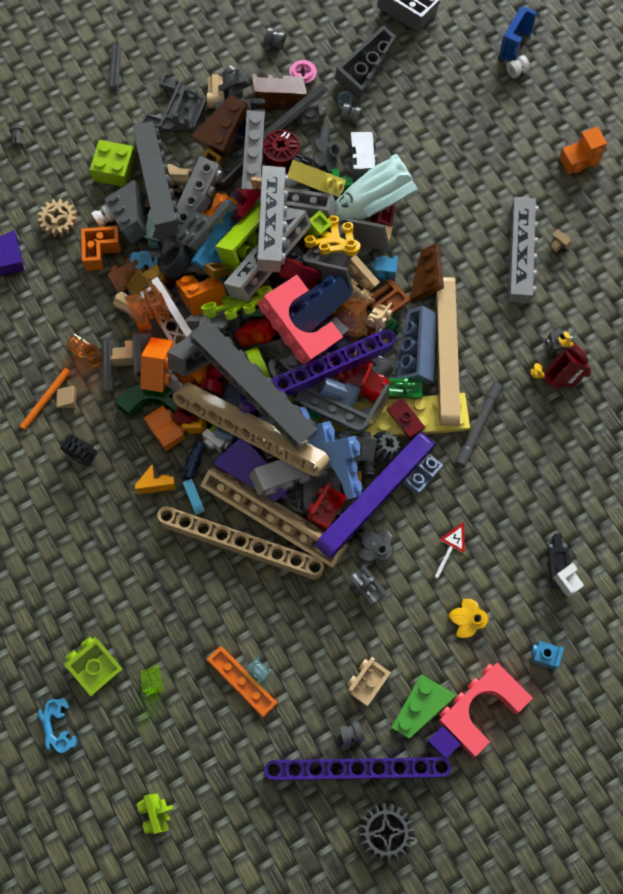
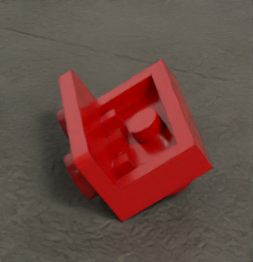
[306,482,346,530]

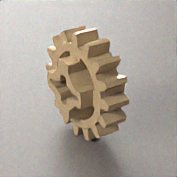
[38,199,78,237]

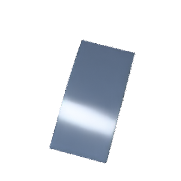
[403,453,443,496]

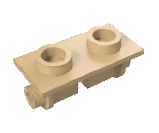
[366,302,393,334]

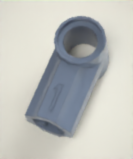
[319,377,361,407]

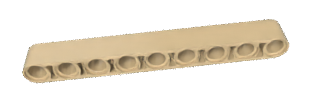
[435,277,460,426]
[172,382,329,476]
[157,506,324,580]

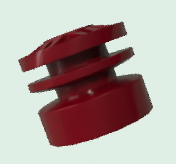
[262,129,300,174]

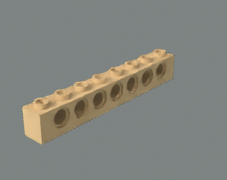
[201,466,348,568]

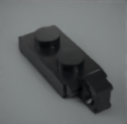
[548,533,571,589]

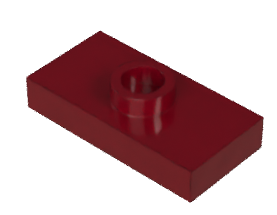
[387,398,425,439]

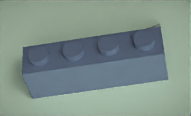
[392,306,437,385]

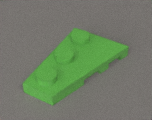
[391,674,457,739]

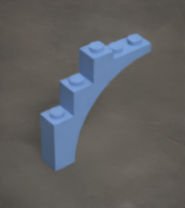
[258,406,362,499]

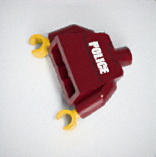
[531,332,591,388]

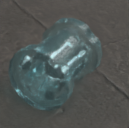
[245,657,272,684]

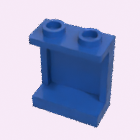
[499,6,537,62]

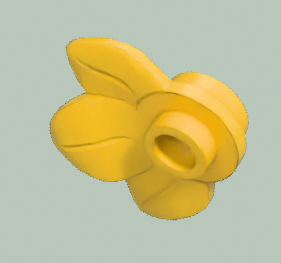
[448,599,489,638]

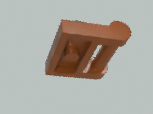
[367,278,410,315]

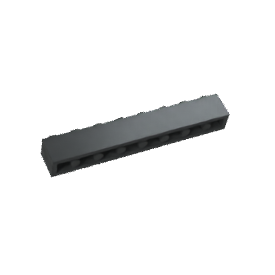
[132,121,181,238]
[190,319,317,451]

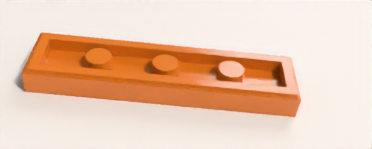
[207,646,278,719]

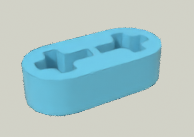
[183,478,205,515]

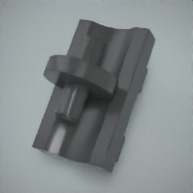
[218,69,252,100]
[349,565,387,606]

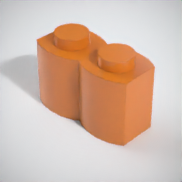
[144,405,185,451]

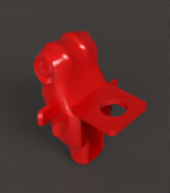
[331,360,390,404]

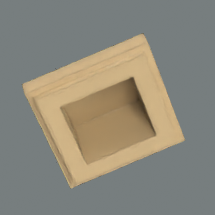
[56,386,77,408]

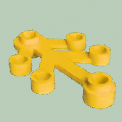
[304,215,361,256]

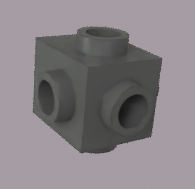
[545,329,574,358]

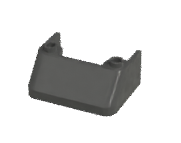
[303,218,390,293]
[297,354,389,433]

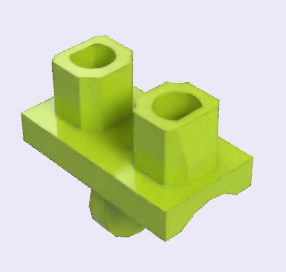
[137,793,174,834]

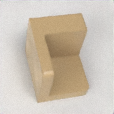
[111,341,134,367]

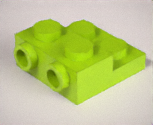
[64,636,122,696]

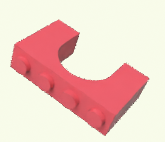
[257,275,343,365]
[438,663,533,758]

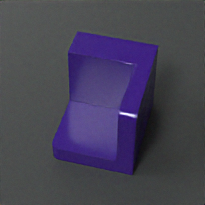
[426,726,460,758]

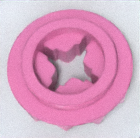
[289,60,317,84]

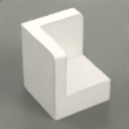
[554,563,584,597]

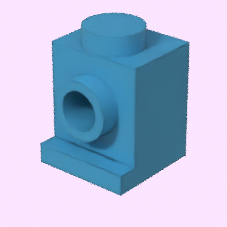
[371,255,398,280]
[530,641,564,670]

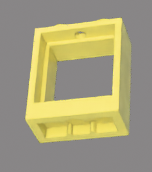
[288,160,346,197]

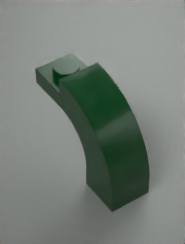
[114,384,180,419]

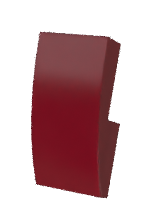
[277,258,321,289]

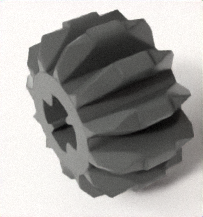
[373,430,402,464]

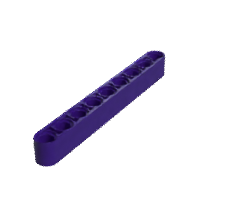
[238,330,396,413]
[314,432,436,559]
[264,757,451,781]

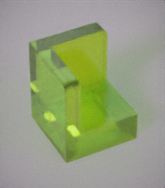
[140,664,165,695]

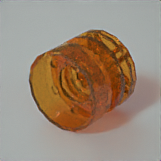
[124,284,170,333]

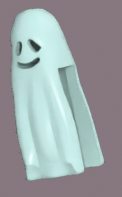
[334,154,418,221]

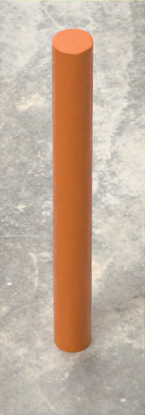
[19,368,71,431]

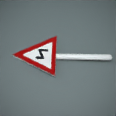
[435,522,465,579]

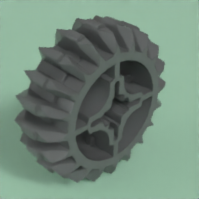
[358,803,415,863]

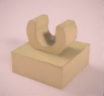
[551,229,572,252]

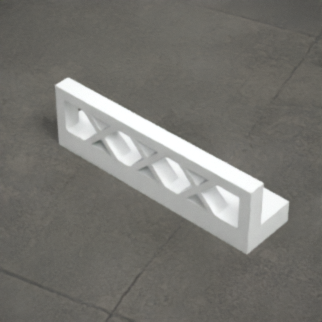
[139,277,192,347]

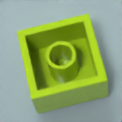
[90,140,136,187]

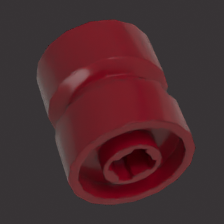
[199,364,229,398]

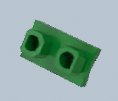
[389,377,423,399]

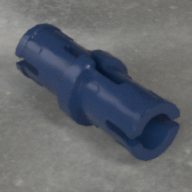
[182,441,206,480]

